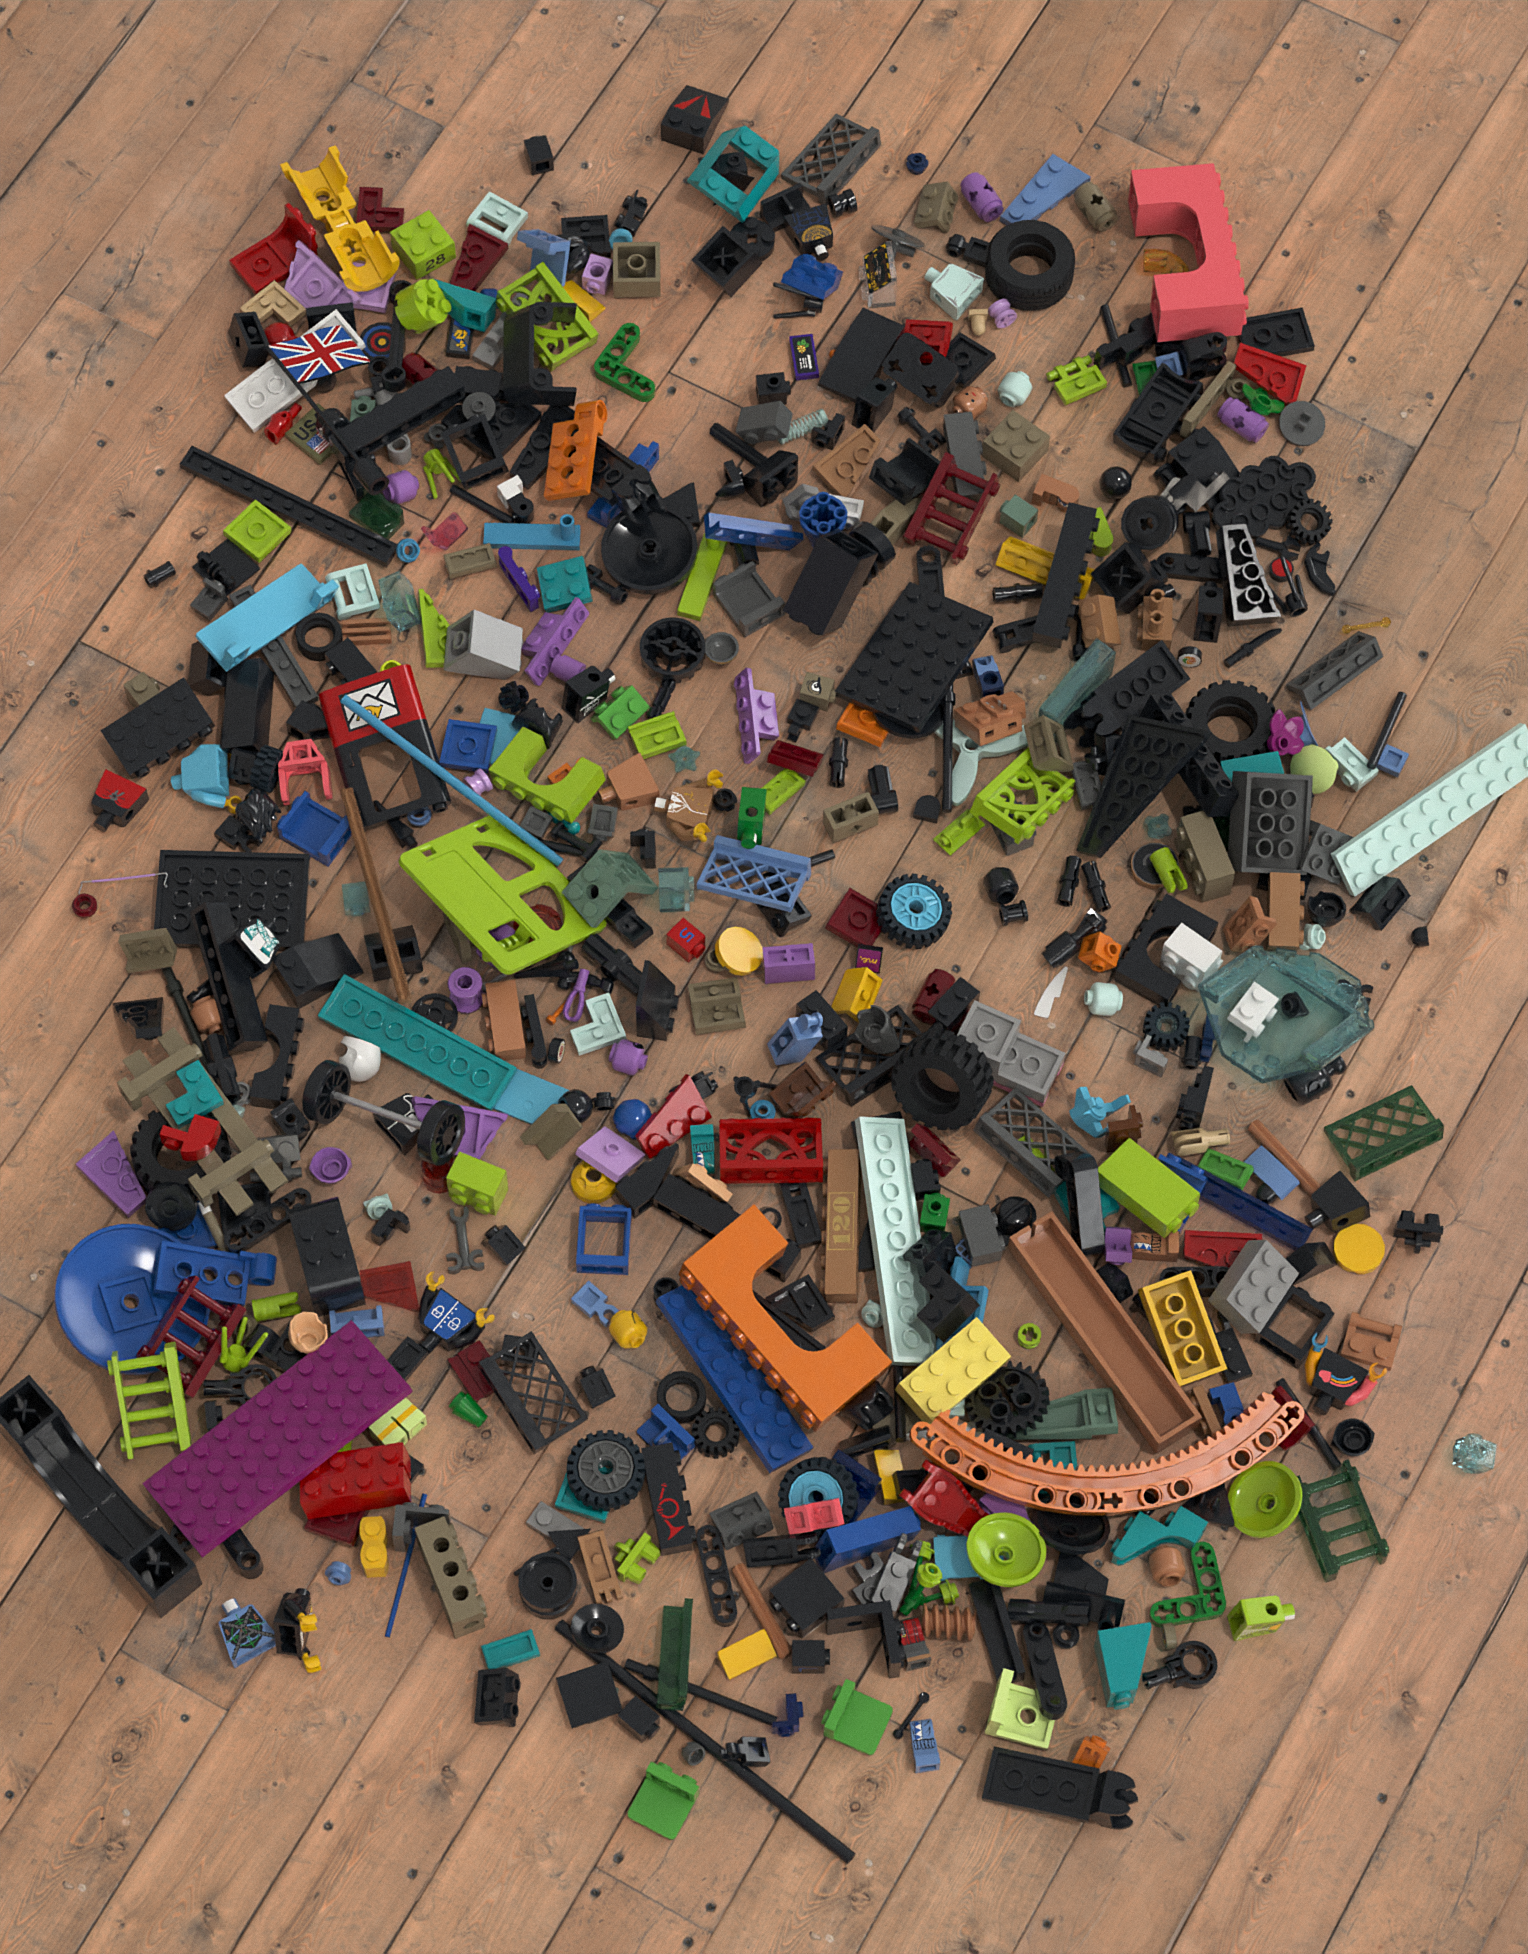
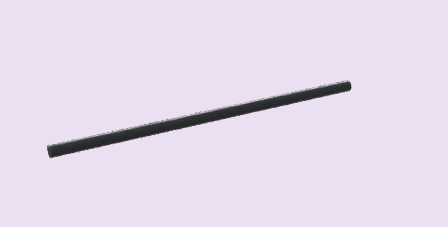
[555,1619,856,1864]

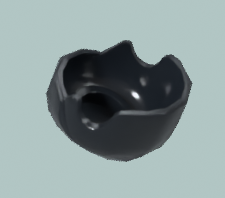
[1307,891,1346,927]

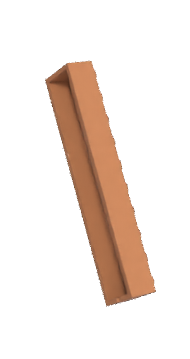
[1008,1211,1202,1454]

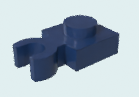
[1199,1014,1220,1063]

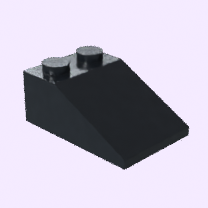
[1166,426,1240,514]
[272,933,364,1009]
[636,960,680,1041]

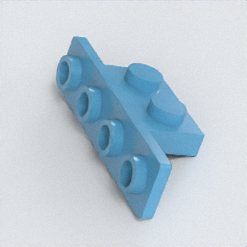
[936,1256,989,1350]

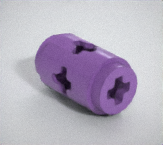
[960,172,1003,222]
[1217,397,1269,443]

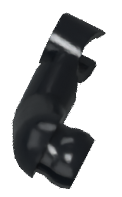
[557,971,614,994]

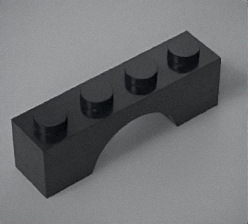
[250,1004,305,1109]

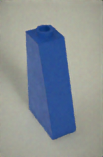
[814,1506,921,1573]

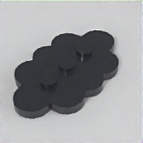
[1211,456,1316,539]

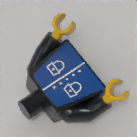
[418,1271,495,1354]

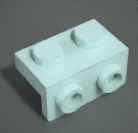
[1325,737,1379,792]

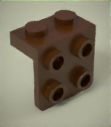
[767,1062,837,1118]

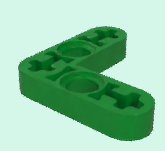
[594,323,655,402]
[1149,1542,1226,1628]

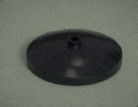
[601,506,698,594]

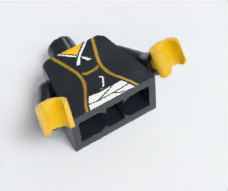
[273,1588,322,1673]

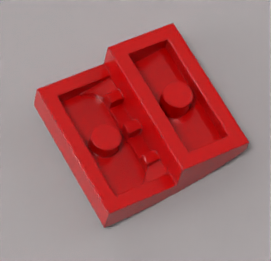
[904,319,953,365]

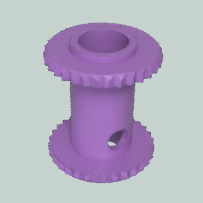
[447,967,483,1014]

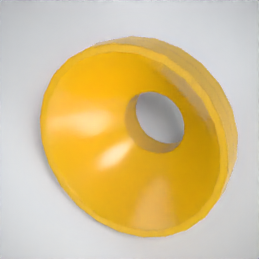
[571,1161,617,1204]

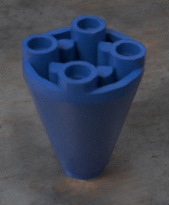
[799,492,848,548]

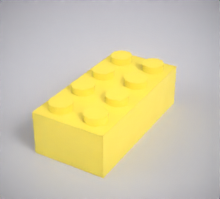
[895,1317,1012,1424]

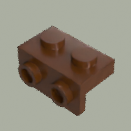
[1105,1105,1143,1153]

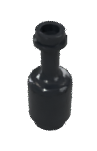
[1042,913,1103,968]

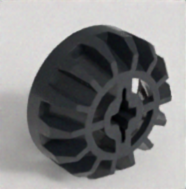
[640,617,706,683]

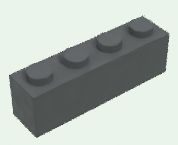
[943,411,987,508]

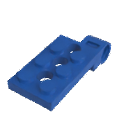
[154,1240,277,1307]

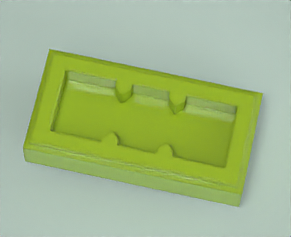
[761,768,805,815]

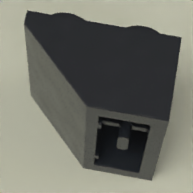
[743,450,798,507]
[364,925,423,982]

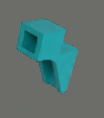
[1110,1506,1208,1566]

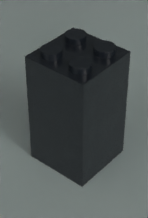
[783,529,878,635]

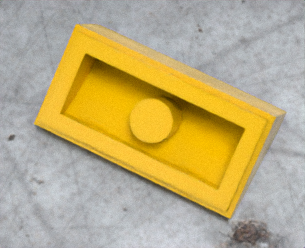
[563,280,605,322]
[873,1450,906,1505]
[717,1629,777,1680]

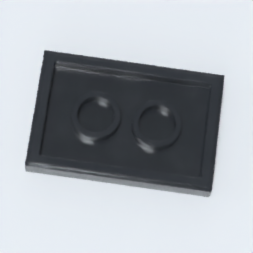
[1237,307,1315,357]

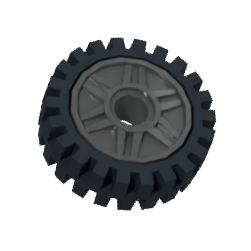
[567,1430,645,1511]

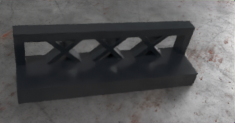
[968,1580,1026,1683]

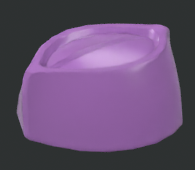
[309,1147,352,1184]

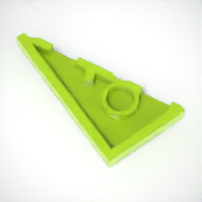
[417,589,450,668]

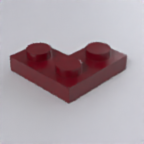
[356,187,405,232]

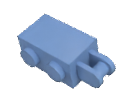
[767,1012,823,1066]

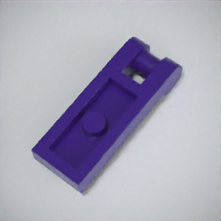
[498,546,540,612]

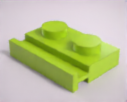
[628,711,687,759]

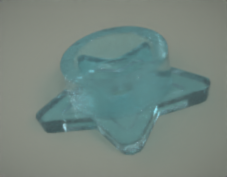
[669,745,700,772]

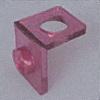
[421,512,468,550]

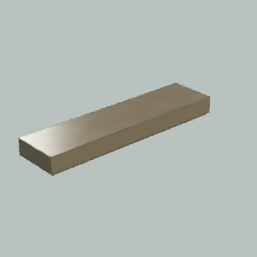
[1180,361,1236,438]

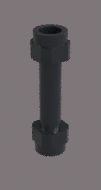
[1072,604,1087,662]

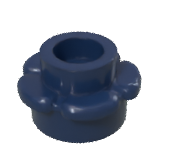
[906,153,929,175]

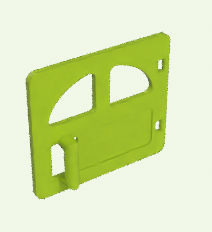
[398,815,607,975]

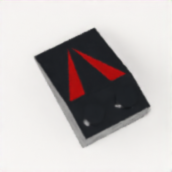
[661,85,729,155]

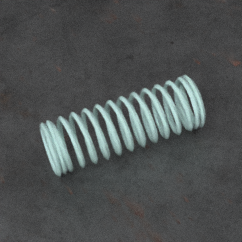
[777,409,828,445]

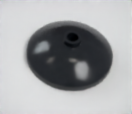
[1031,1495,1110,1555]

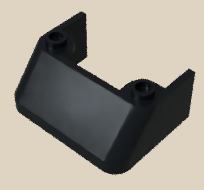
[503,302,577,406]

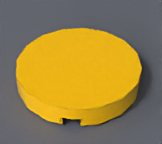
[715,926,763,976]
[1333,1224,1385,1275]

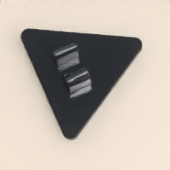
[1182,1483,1235,1527]

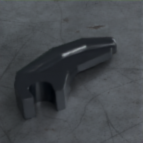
[1304,542,1336,596]

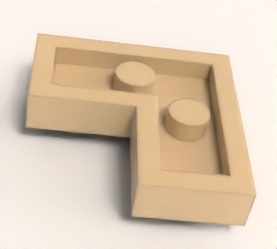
[240,280,307,327]

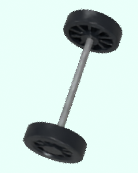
[302,1060,465,1166]

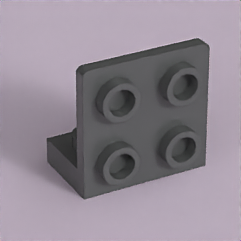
[1299,820,1354,884]
[392,1502,451,1552]

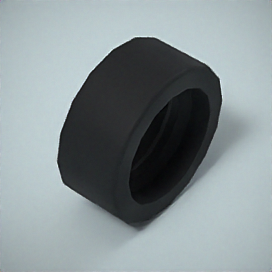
[295,613,343,662]
[657,1371,706,1424]

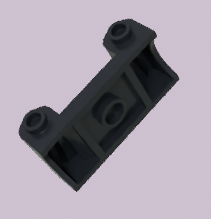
[1113,362,1203,465]

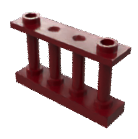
[904,452,1000,566]
[136,1276,247,1399]

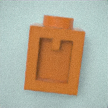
[1072,1735,1111,1768]

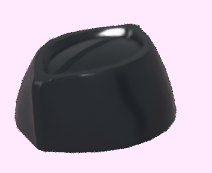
[1330,1418,1375,1456]

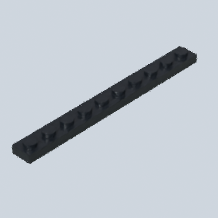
[180,446,398,568]

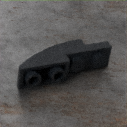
[1093,313,1157,370]

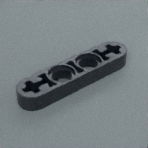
[224,1188,311,1254]
[697,1525,737,1627]

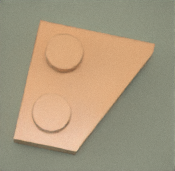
[671,1163,733,1202]

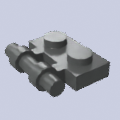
[250,1133,302,1183]

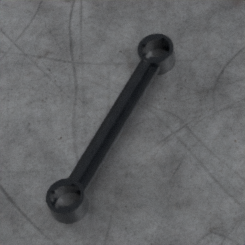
[382,280,412,392]

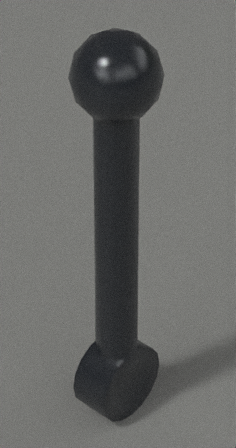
[893,1692,930,1739]

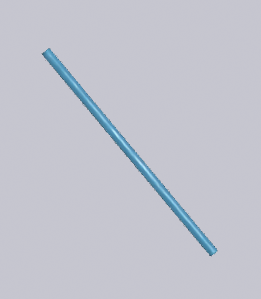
[340,695,564,867]

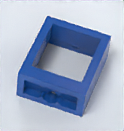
[576,1203,632,1275]

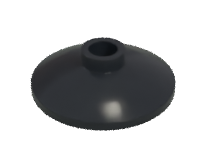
[571,1604,624,1654]

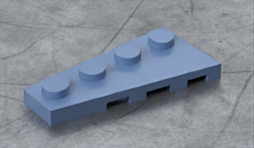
[1000,154,1091,225]

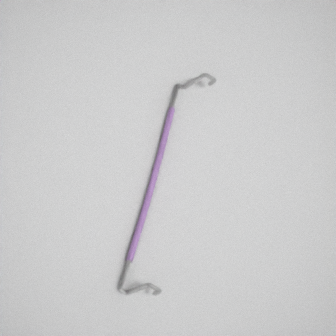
[78,872,168,895]

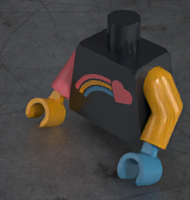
[1304,1332,1387,1415]

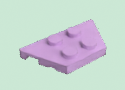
[284,240,363,308]

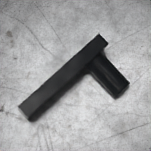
[1042,1581,1125,1631]

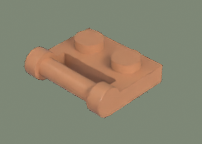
[1340,1312,1402,1371]

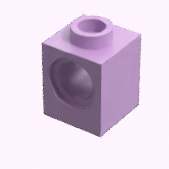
[582,254,613,295]

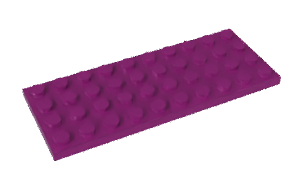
[142,1320,413,1558]

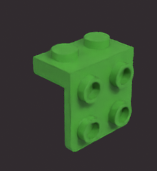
[821,1679,893,1755]
[628,1761,699,1840]

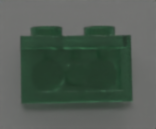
[349,488,405,540]

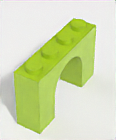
[488,727,606,824]

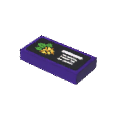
[789,334,819,380]

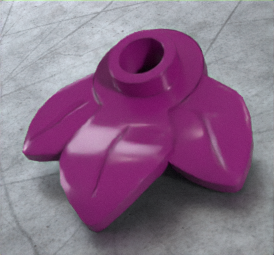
[1267,709,1304,756]

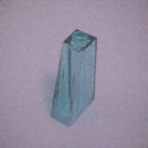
[1038,638,1116,726]

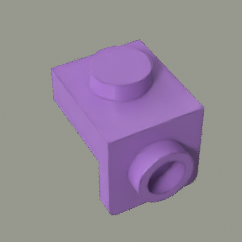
[1104,1227,1132,1265]

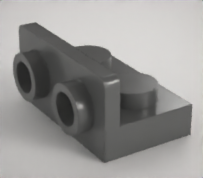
[709,1491,774,1550]

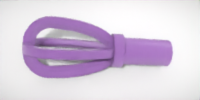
[563,968,590,1022]

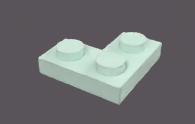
[570,992,626,1056]

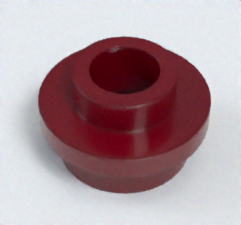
[72,893,98,918]

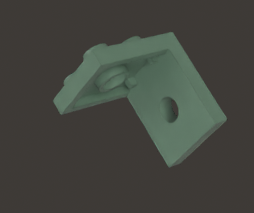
[562,849,658,928]

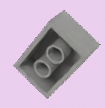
[1208,1240,1299,1334]

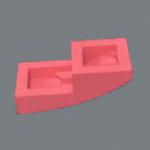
[784,1498,844,1535]

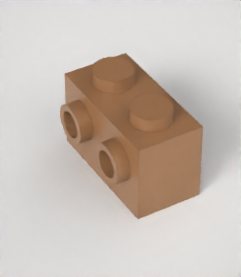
[1078,595,1121,650]

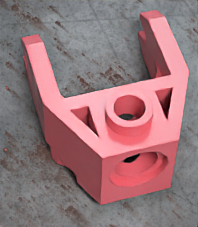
[278,739,333,806]

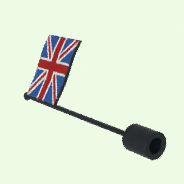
[262,325,389,495]

